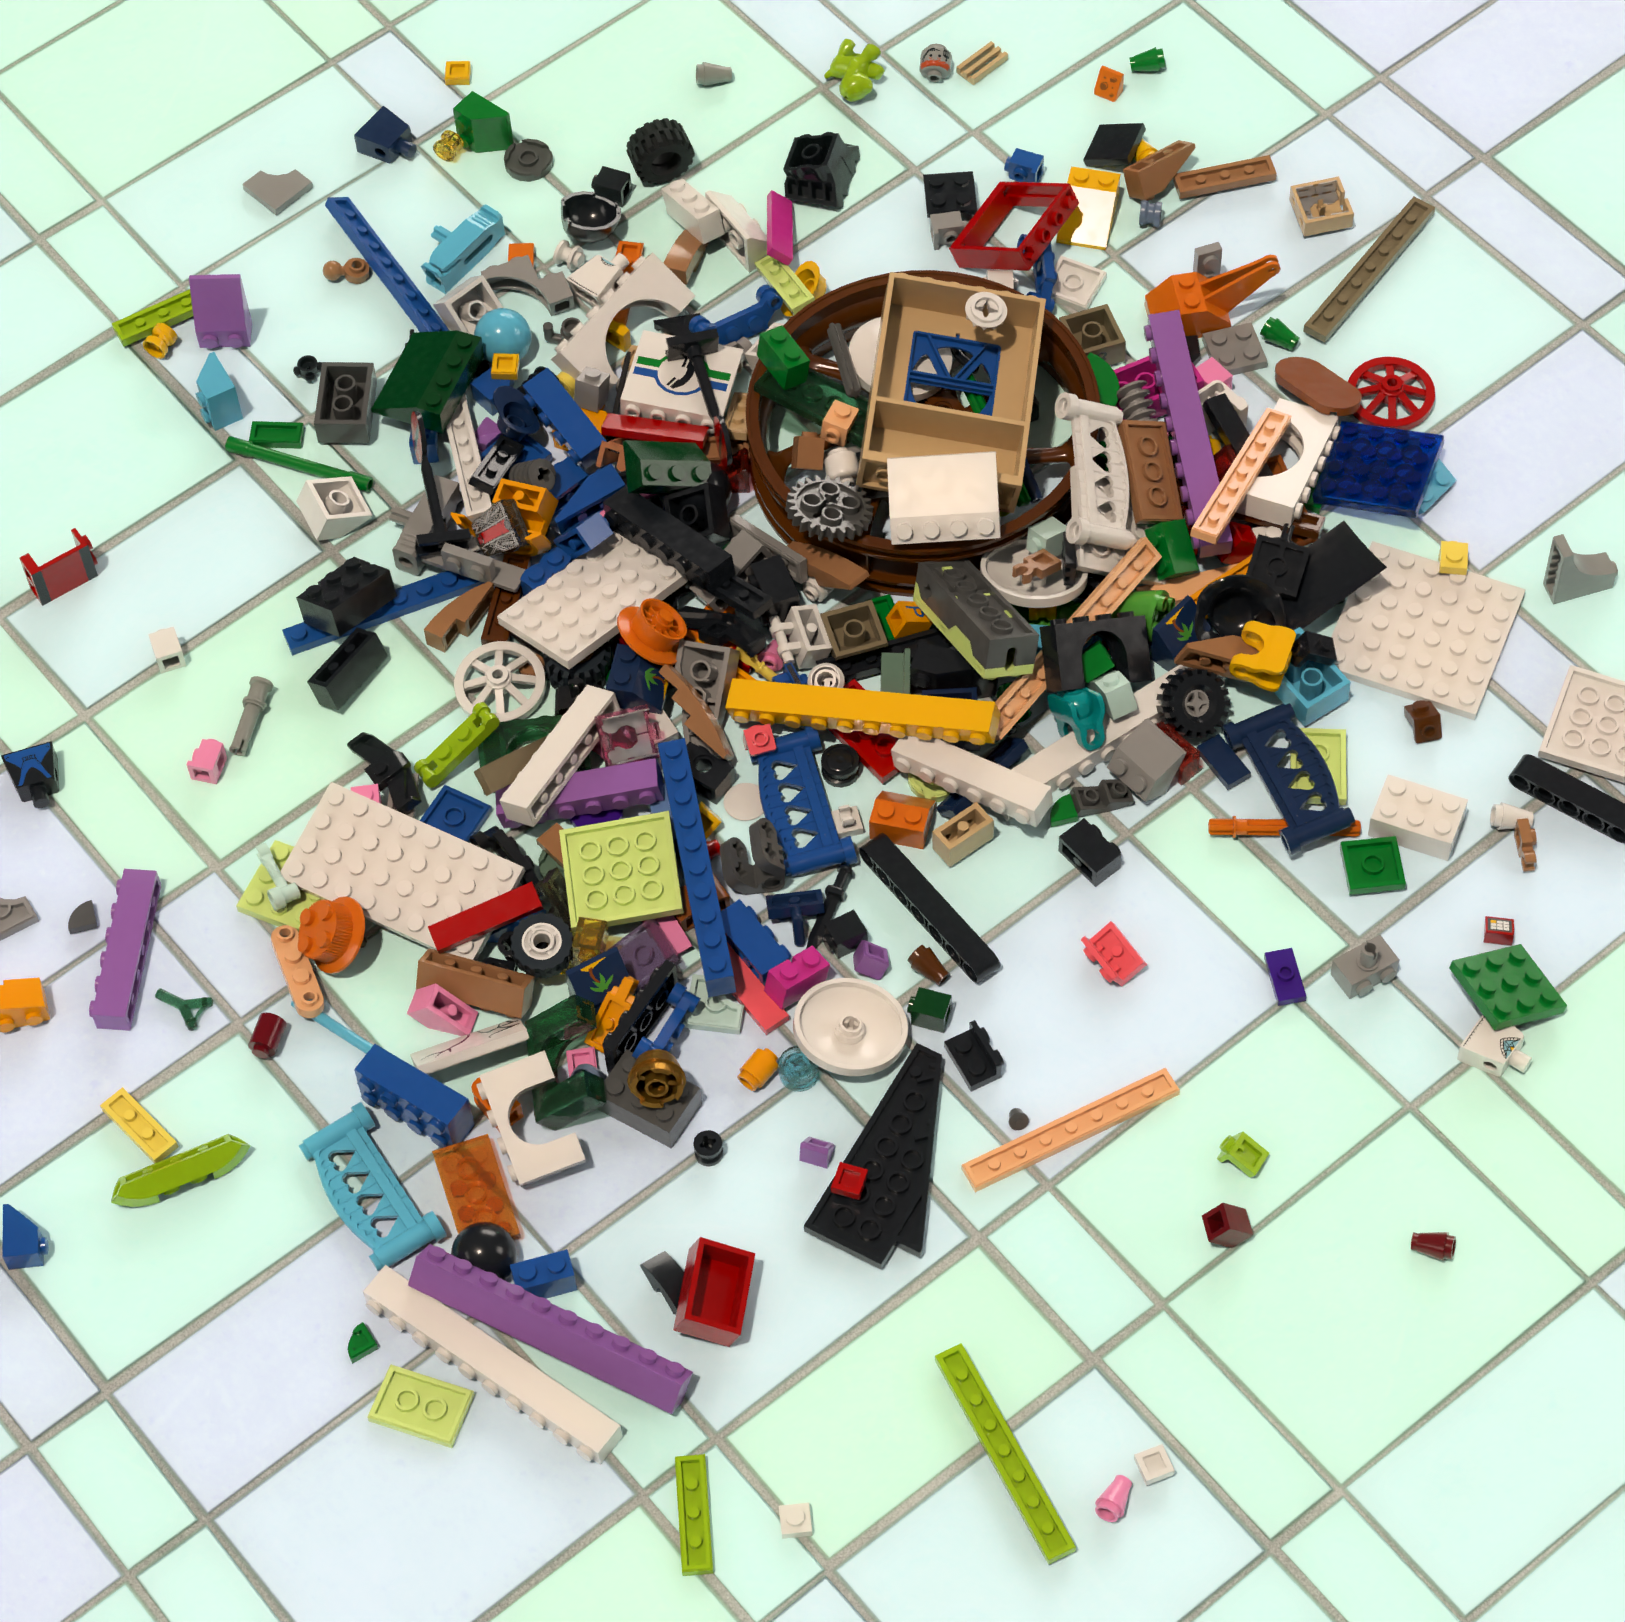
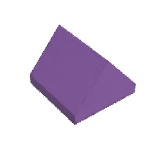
[799,1137,835,1169]

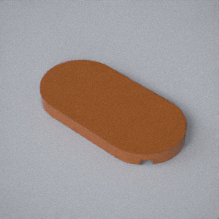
[1274,357,1362,416]

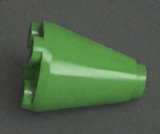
[1111,590,1175,643]

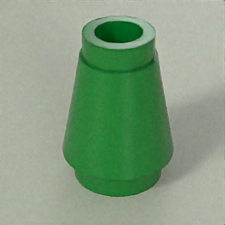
[1129,47,1166,72]
[1260,317,1300,351]

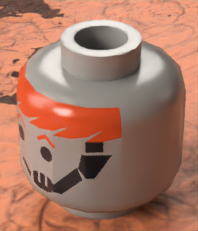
[919,43,952,82]

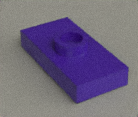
[1264,948,1306,1006]

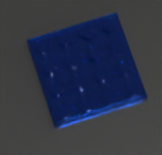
[1312,421,1444,518]

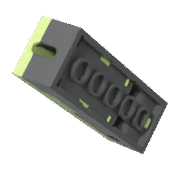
[913,558,1039,680]

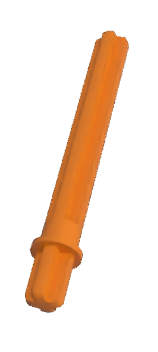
[1208,816,1361,838]

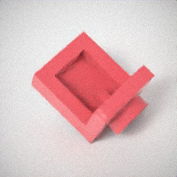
[743,724,776,757]

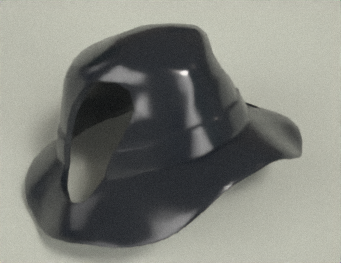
[1194,574,1286,641]

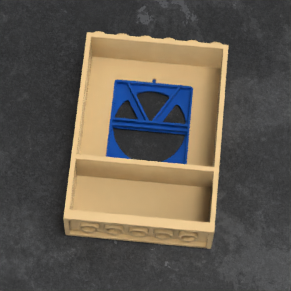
[856,272,1046,514]

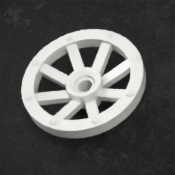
[454,641,546,726]

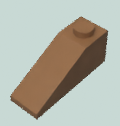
[1123,140,1196,201]
[1174,635,1258,683]

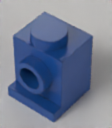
[1004,148,1044,183]

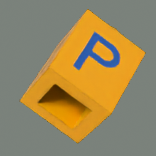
[886,601,933,639]

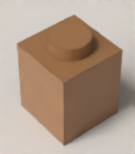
[791,431,825,471]

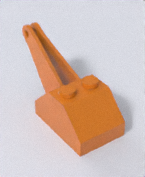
[1144,255,1281,338]

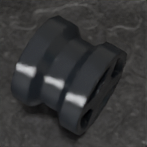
[693,1130,724,1167]

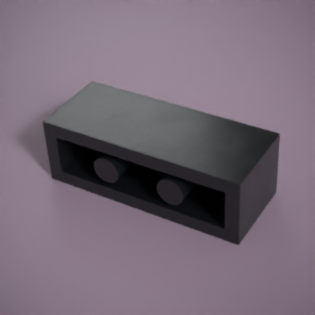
[307,627,388,710]

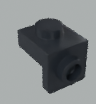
[1291,631,1337,668]

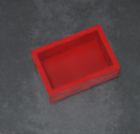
[673,1237,756,1347]

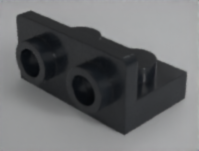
[944,1020,1004,1092]

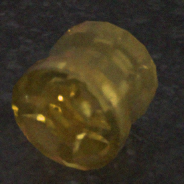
[433,130,464,162]

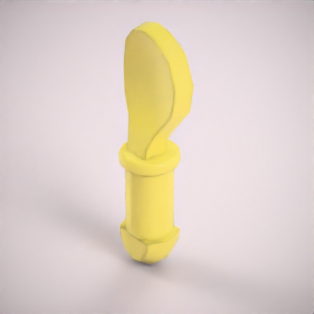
[736,647,779,682]

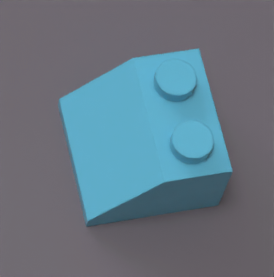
[195,352,243,431]

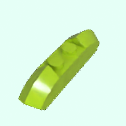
[111,1134,251,1207]

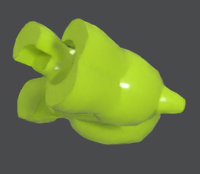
[824,39,885,102]

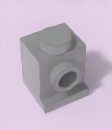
[930,211,967,250]

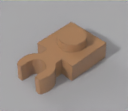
[1012,549,1062,584]
[1514,818,1537,872]

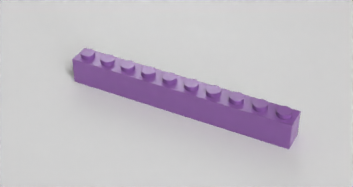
[1144,310,1233,558]
[408,1244,693,1414]

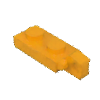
[584,976,640,1053]

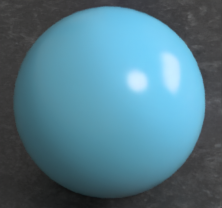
[474,308,532,364]

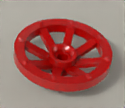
[1348,356,1435,432]

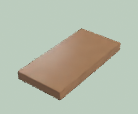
[1117,420,1183,524]

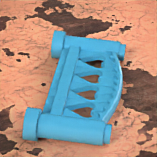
[299,1102,447,1271]

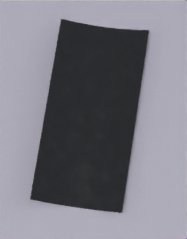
[1254,521,1387,630]

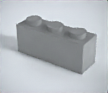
[689,529,773,612]

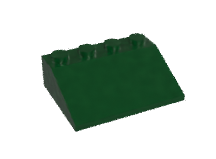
[371,330,484,434]

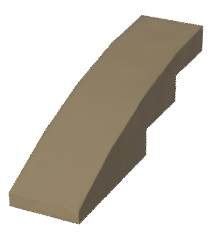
[474,736,547,796]

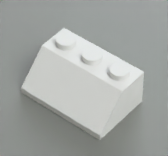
[705,190,768,272]

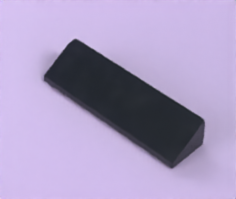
[1202,393,1273,477]

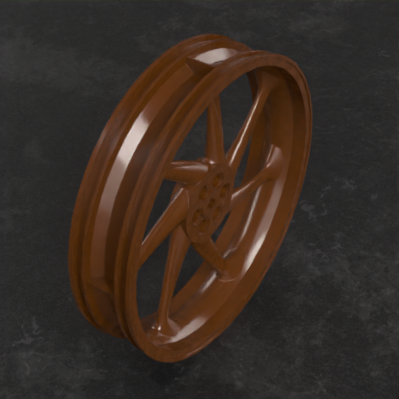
[746,270,1100,597]

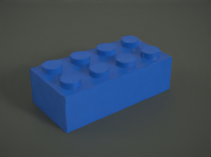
[354,1044,475,1151]

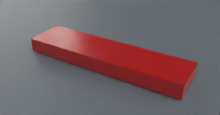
[601,413,709,449]
[428,882,544,954]

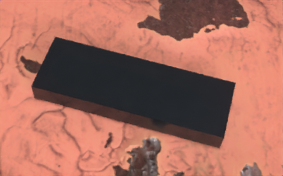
[468,435,524,495]

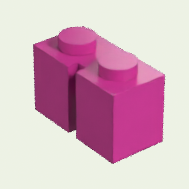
[764,945,830,1010]

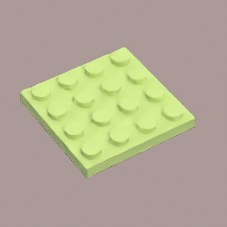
[559,811,684,933]

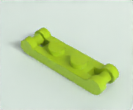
[414,702,500,788]

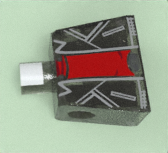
[468,499,531,557]

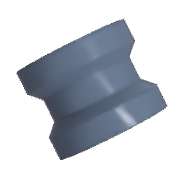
[1139,200,1162,227]

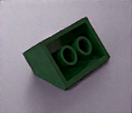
[623,440,712,494]

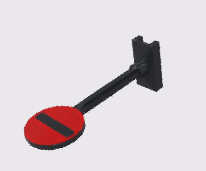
[665,328,732,467]
[411,411,471,557]

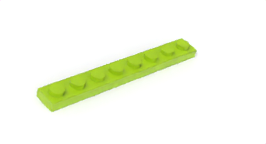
[935,1343,1076,1565]

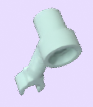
[255,842,301,911]

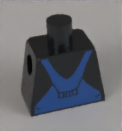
[1,741,60,808]

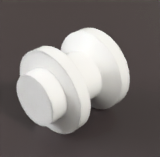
[553,240,585,271]

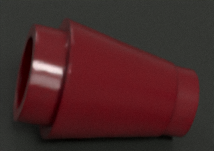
[1411,1232,1456,1261]

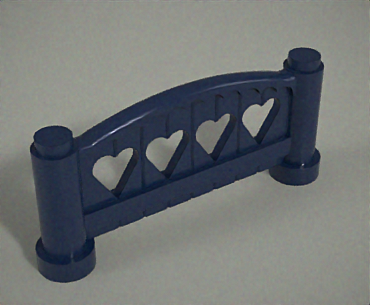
[1221,703,1355,856]

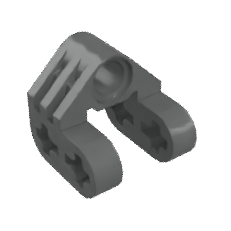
[720,818,785,895]

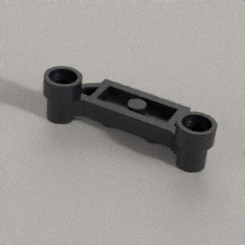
[470,826,551,901]

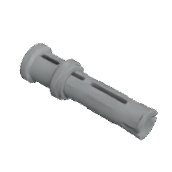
[229,676,273,756]

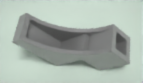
[480,255,575,316]

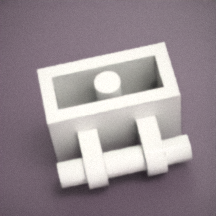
[769,604,832,669]

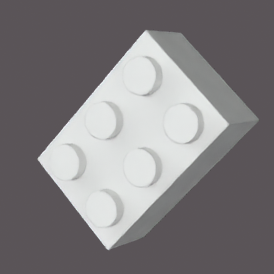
[1368,774,1468,861]

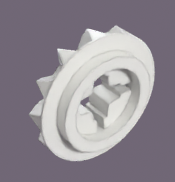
[965,292,1007,331]

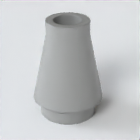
[696,62,732,86]

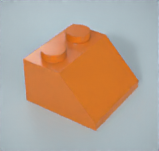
[869,790,936,850]

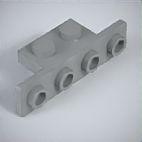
[421,543,525,593]

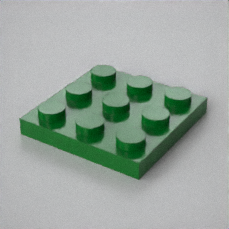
[1449,944,1567,1030]

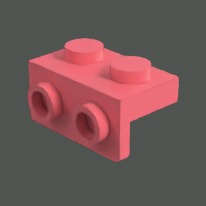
[1081,921,1148,986]

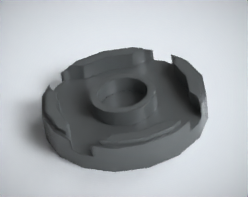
[504,139,553,182]

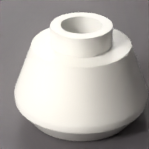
[807,663,845,688]

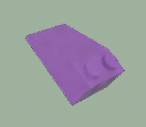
[189,274,252,348]

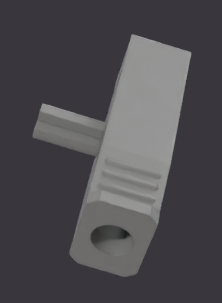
[389,475,463,576]

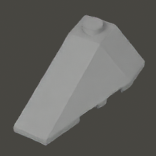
[675,640,740,754]

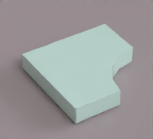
[683,974,744,1035]

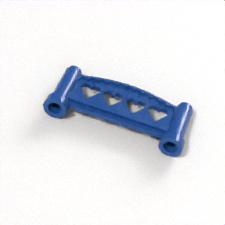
[747,726,857,877]

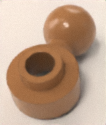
[322,258,369,284]

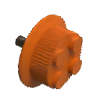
[298,897,367,974]

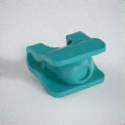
[1048,687,1105,751]

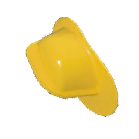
[781,261,827,317]

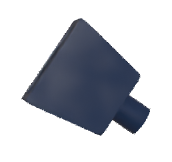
[354,106,417,164]

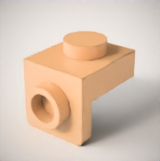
[820,400,859,447]

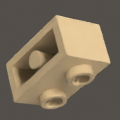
[932,802,994,867]

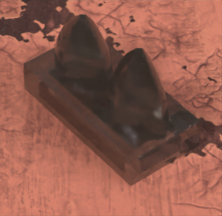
[534,867,571,929]

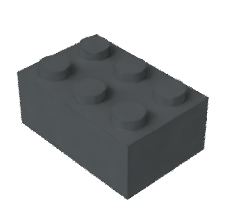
[314,362,377,443]
[596,1049,702,1148]

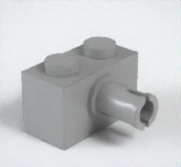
[1330,935,1400,999]

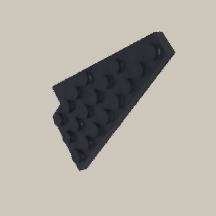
[804,1043,942,1270]

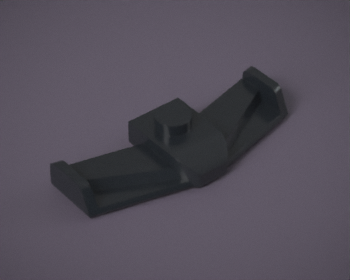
[677,606,767,658]
[347,732,422,815]

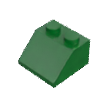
[453,91,514,153]

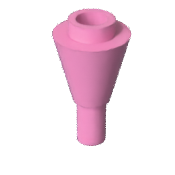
[758,635,787,672]

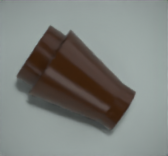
[907,945,950,986]

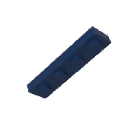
[936,737,1029,818]

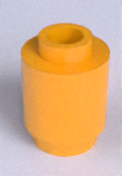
[737,1048,779,1091]

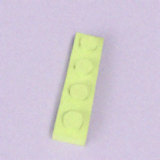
[754,255,815,315]

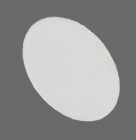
[723,783,763,821]

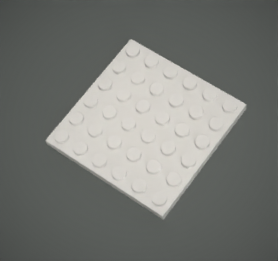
[1331,541,1526,721]

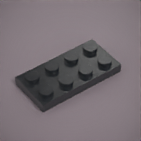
[602,959,678,1074]

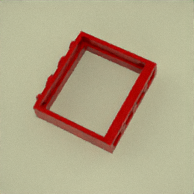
[949,182,1080,271]

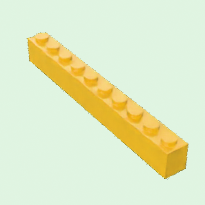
[725,678,1001,745]

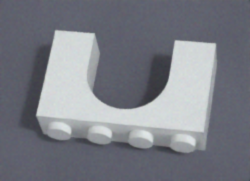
[476,1050,586,1187]

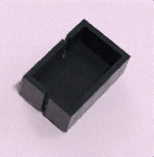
[296,557,397,637]

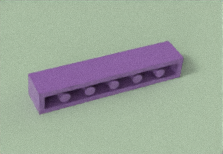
[495,758,664,828]
[89,868,161,1031]

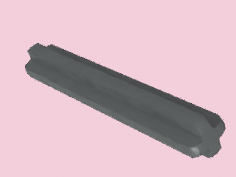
[827,322,862,398]

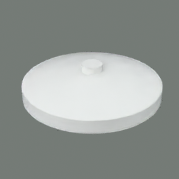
[849,317,952,401]
[980,536,1088,608]
[793,978,908,1076]

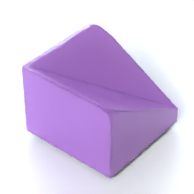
[475,417,503,452]
[853,940,889,980]

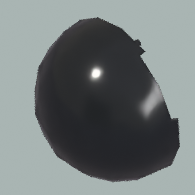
[561,191,621,243]

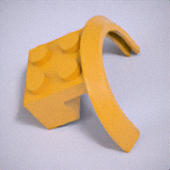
[450,478,559,557]

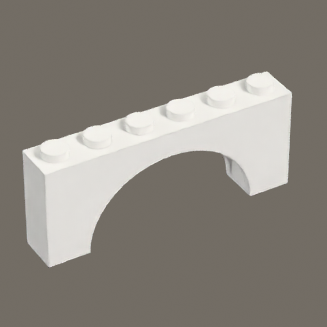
[551,252,696,390]
[1236,398,1341,528]

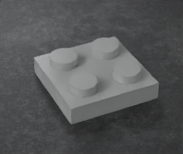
[1202,322,1268,375]

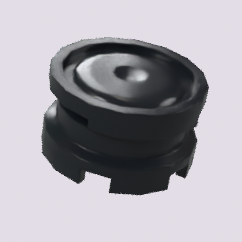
[821,744,860,788]

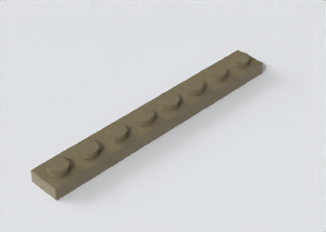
[1303,196,1435,343]

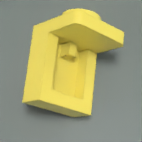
[1438,541,1468,575]

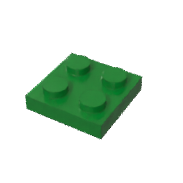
[1340,836,1406,895]

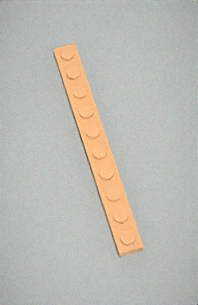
[995,537,1162,741]

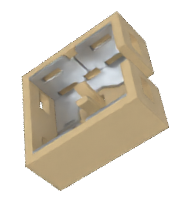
[1289,176,1354,237]

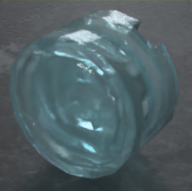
[778,1046,819,1092]

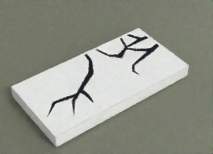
[410,1018,529,1074]

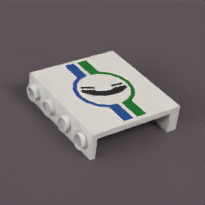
[620,330,744,434]

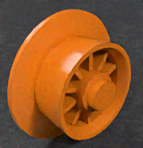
[617,598,687,666]

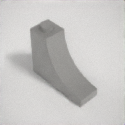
[1543,534,1618,605]

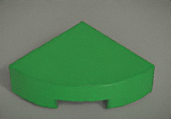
[1050,794,1078,827]
[348,1322,378,1364]

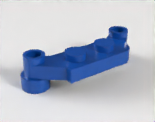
[1017,234,1057,313]
[689,284,783,345]
[632,982,701,1059]

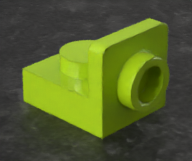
[1217,1131,1269,1178]

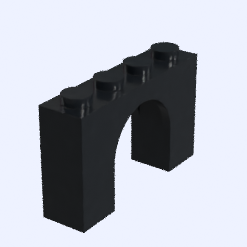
[1040,611,1152,692]

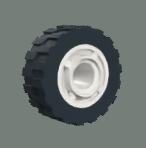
[510,912,575,979]

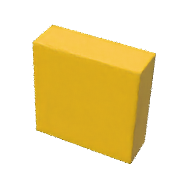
[445,61,471,85]
[491,353,520,380]

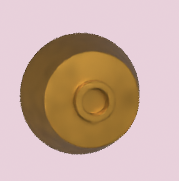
[627,1049,686,1108]

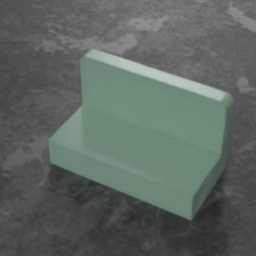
[880,648,910,694]

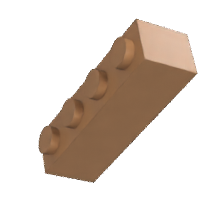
[416,948,535,1019]

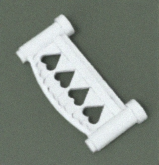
[1055,392,1135,550]

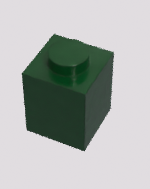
[907,987,952,1033]

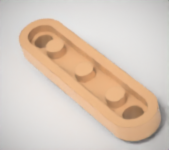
[271,925,324,1018]

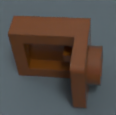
[1404,700,1442,744]

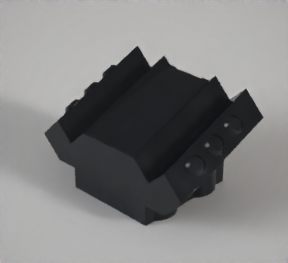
[783,132,860,208]

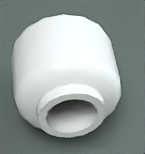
[823,447,859,487]

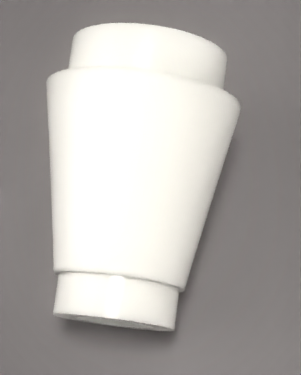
[1490,802,1534,830]

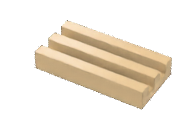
[956,41,1008,85]

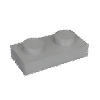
[1193,242,1222,278]

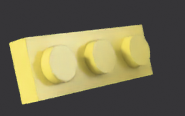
[100,1087,179,1163]

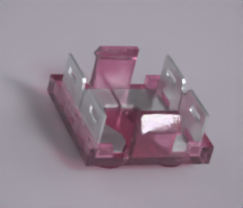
[594,704,662,767]

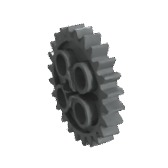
[785,475,874,543]

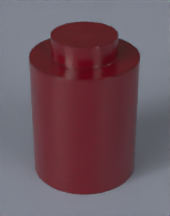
[248,1013,287,1059]

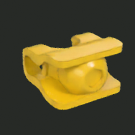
[1229,621,1296,692]

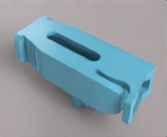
[421,204,505,294]

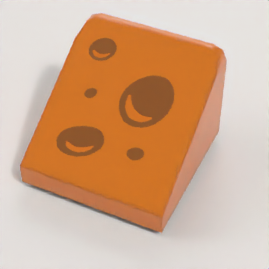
[1094,65,1124,102]

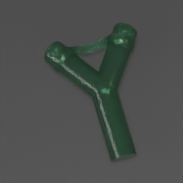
[155,988,213,1031]

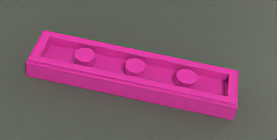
[767,190,793,265]

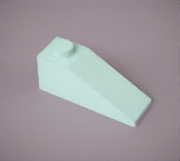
[1084,670,1138,720]

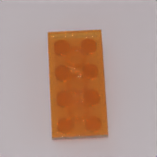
[432,1134,521,1240]

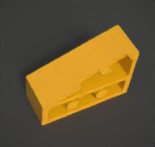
[0,977,50,1033]

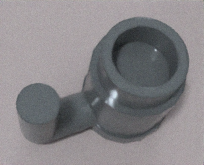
[543,317,580,344]

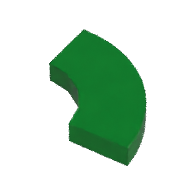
[1087,352,1119,407]

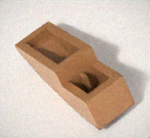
[664,229,709,285]
[424,581,494,653]

